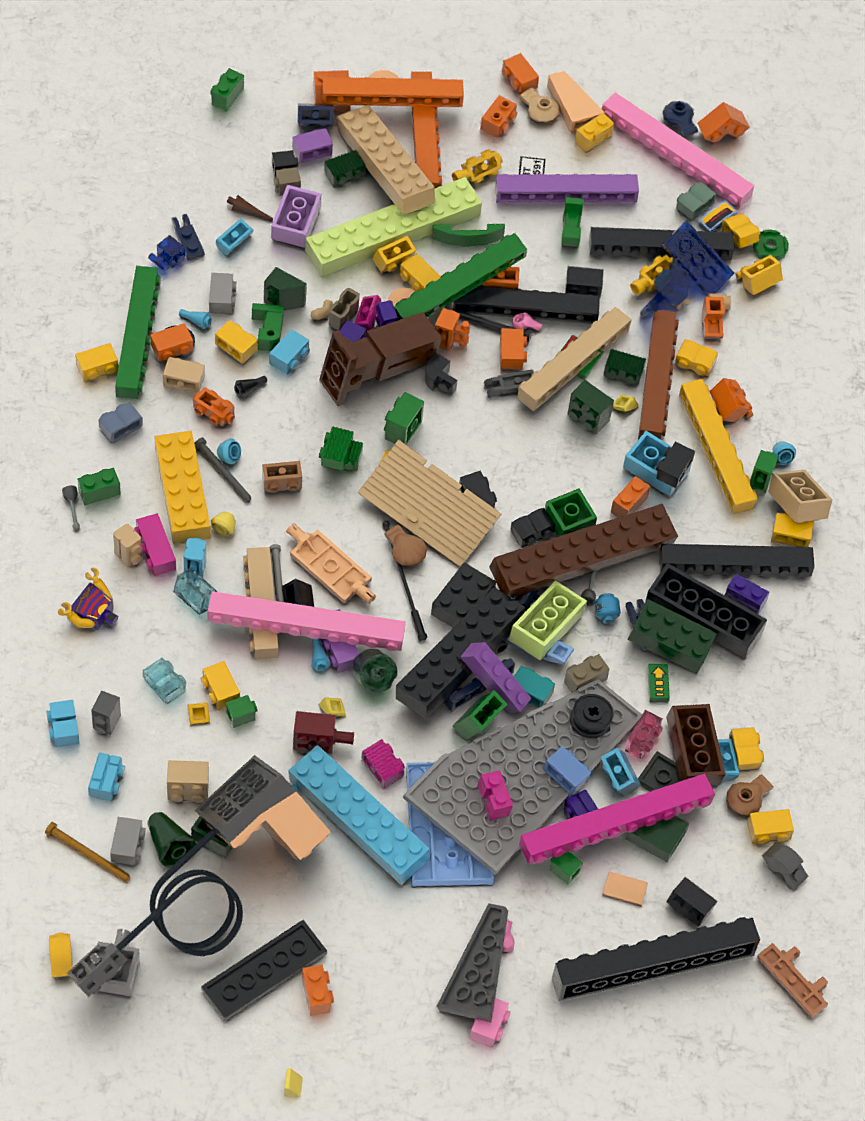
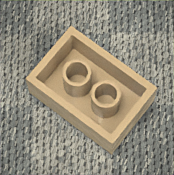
[768,470,832,523]

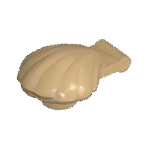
[519,87,560,123]

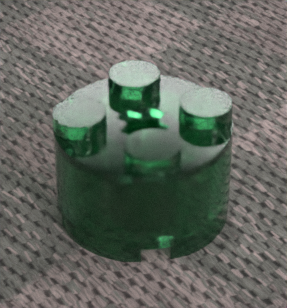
[353,649,397,693]

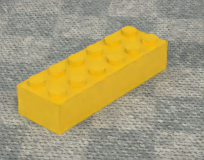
[154,431,211,544]

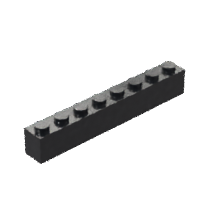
[589,227,734,261]
[453,285,600,324]
[659,544,815,578]

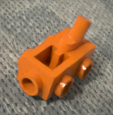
[193,387,235,426]

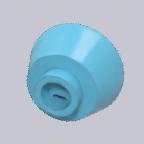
[217,439,241,464]
[772,441,796,465]

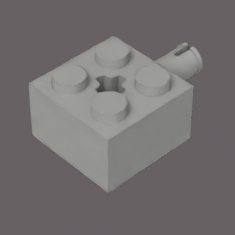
[98,929,140,997]

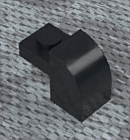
[425,352,458,395]

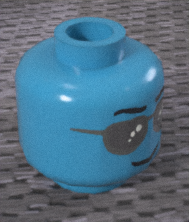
[595,593,621,623]

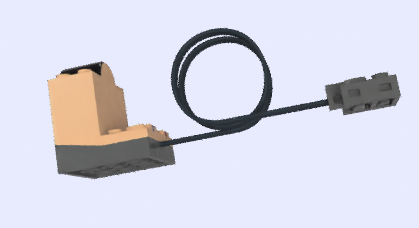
[67,755,331,997]

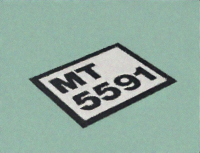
[519,156,546,175]

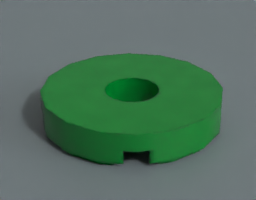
[753,229,789,261]

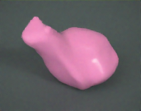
[512,313,543,331]
[503,919,514,953]

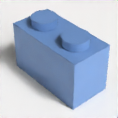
[543,746,591,796]

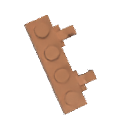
[757,943,828,1018]

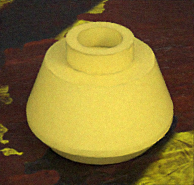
[211,512,236,536]

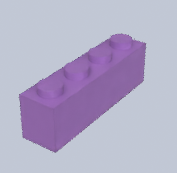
[461,642,531,713]

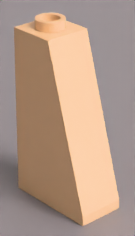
[547,71,604,133]

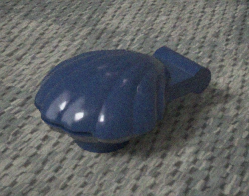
[662,101,698,137]

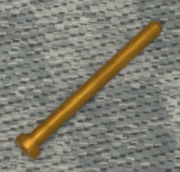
[45,821,130,881]

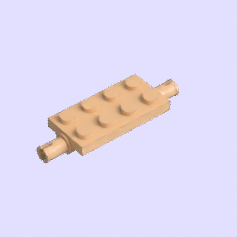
[286,523,376,605]

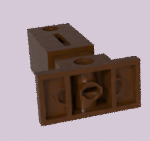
[319,312,442,406]

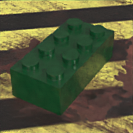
[627,599,717,673]

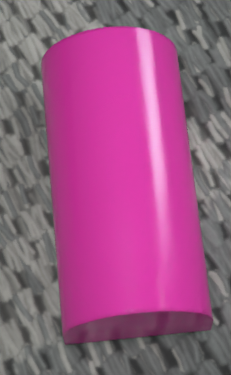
[355,295,382,333]

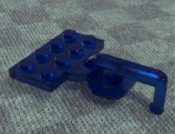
[640,220,734,317]

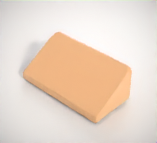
[602,872,648,906]

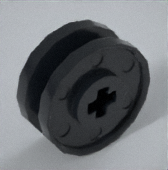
[570,694,614,738]

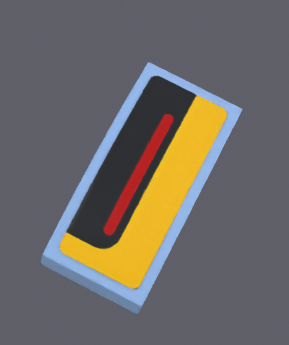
[698,200,738,232]

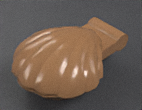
[384,525,427,566]
[727,774,774,816]

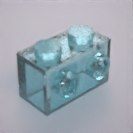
[173,568,218,615]

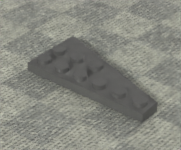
[436,903,508,1022]

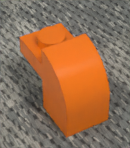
[702,297,725,339]

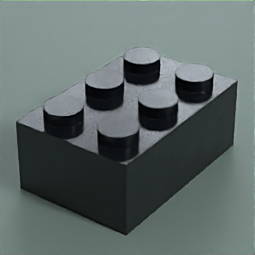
[431,562,496,628]

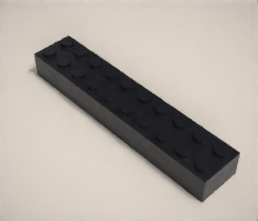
[552,917,760,1001]

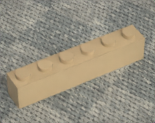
[243,547,278,659]

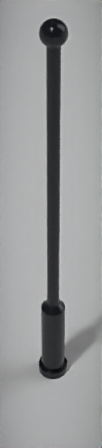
[382,521,428,641]

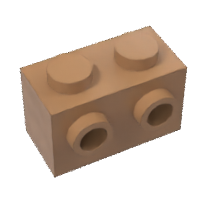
[262,461,302,493]

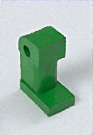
[561,197,584,247]
[252,303,284,351]

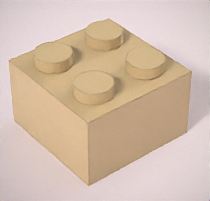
[167,760,209,803]

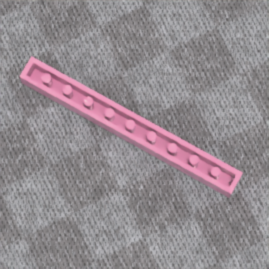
[602,92,755,209]
[208,591,406,651]

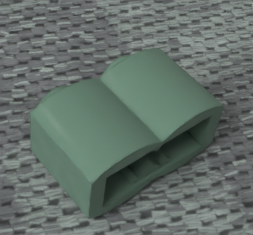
[676,182,717,220]

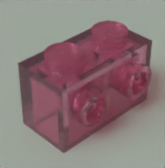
[625,710,663,759]

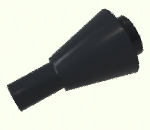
[234,376,267,398]

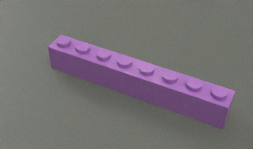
[495,174,639,202]

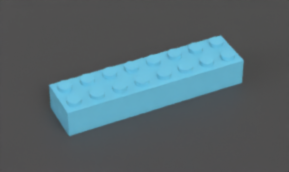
[288,745,430,885]

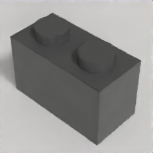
[91,690,121,735]

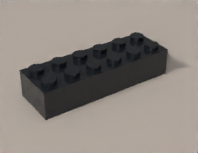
[645,563,767,658]

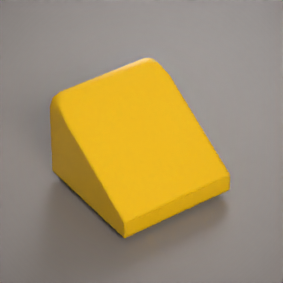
[187,702,210,725]

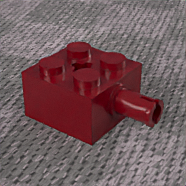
[293,711,354,754]

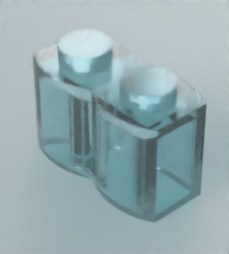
[143,657,187,704]

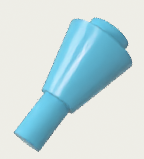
[179,309,212,330]
[311,638,331,671]

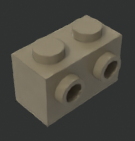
[564,654,610,693]

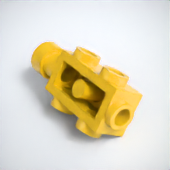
[452,149,503,183]
[630,255,678,295]

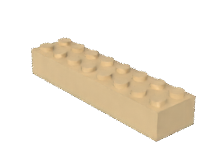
[337,104,435,215]

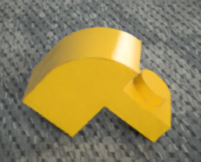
[49,933,73,977]

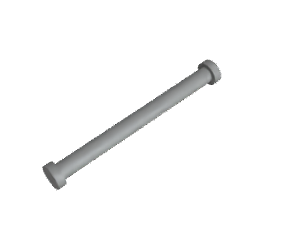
[270,544,284,602]

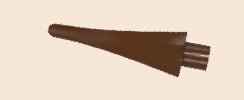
[227,195,273,221]

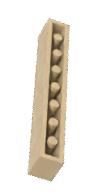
[517,307,632,411]

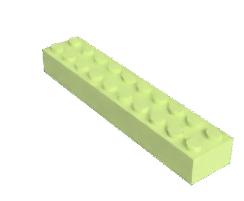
[305,177,482,277]

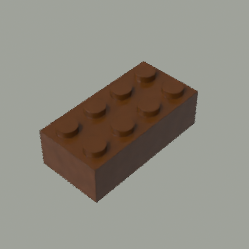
[666,704,726,786]

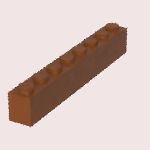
[638,309,679,440]

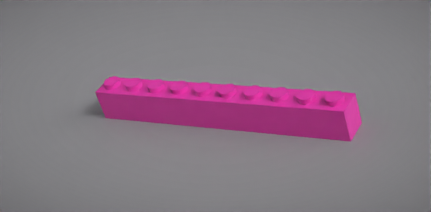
[519,774,715,865]

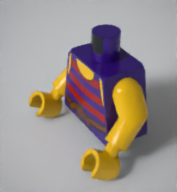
[58,567,119,629]

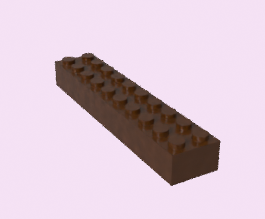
[489,503,678,598]

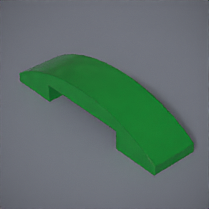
[432,224,505,246]

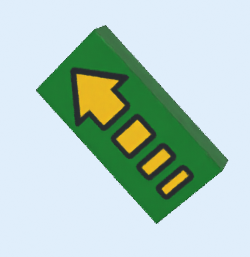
[648,664,670,702]

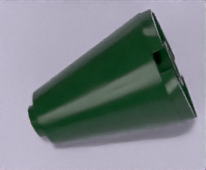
[147,812,196,868]

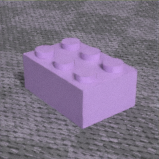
[271,185,322,248]

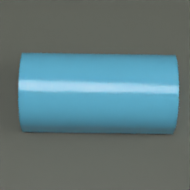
[216,218,254,255]
[718,739,740,781]

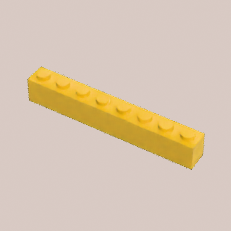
[679,379,757,514]

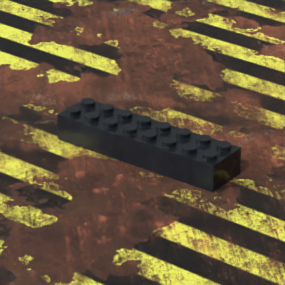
[396,587,525,720]

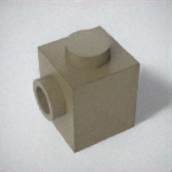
[273,167,301,195]

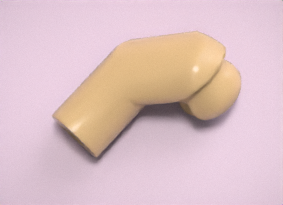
[310,300,333,320]

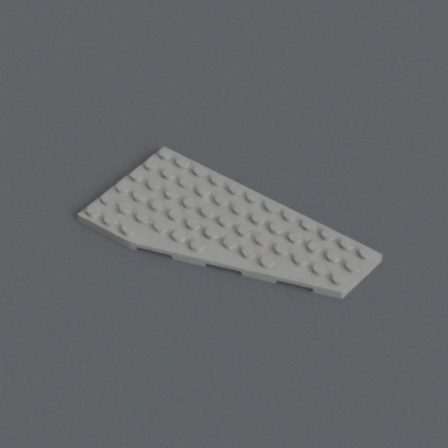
[403,679,643,875]

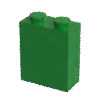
[453,690,508,740]

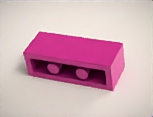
[134,513,176,576]

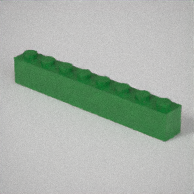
[394,233,527,320]
[115,265,161,399]

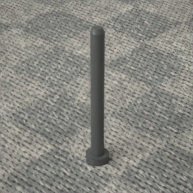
[194,437,251,502]

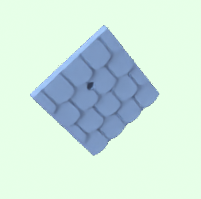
[406,762,494,886]

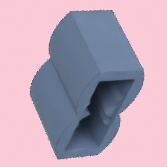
[98,402,143,442]

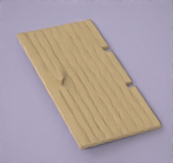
[357,440,502,567]

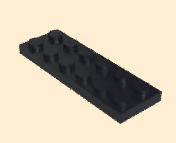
[201,920,327,1021]

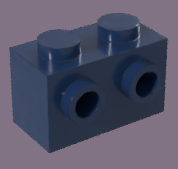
[298,103,333,127]

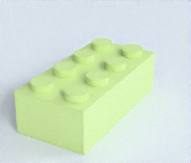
[509,580,587,661]

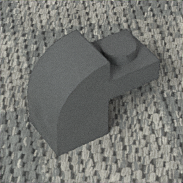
[762,843,809,889]

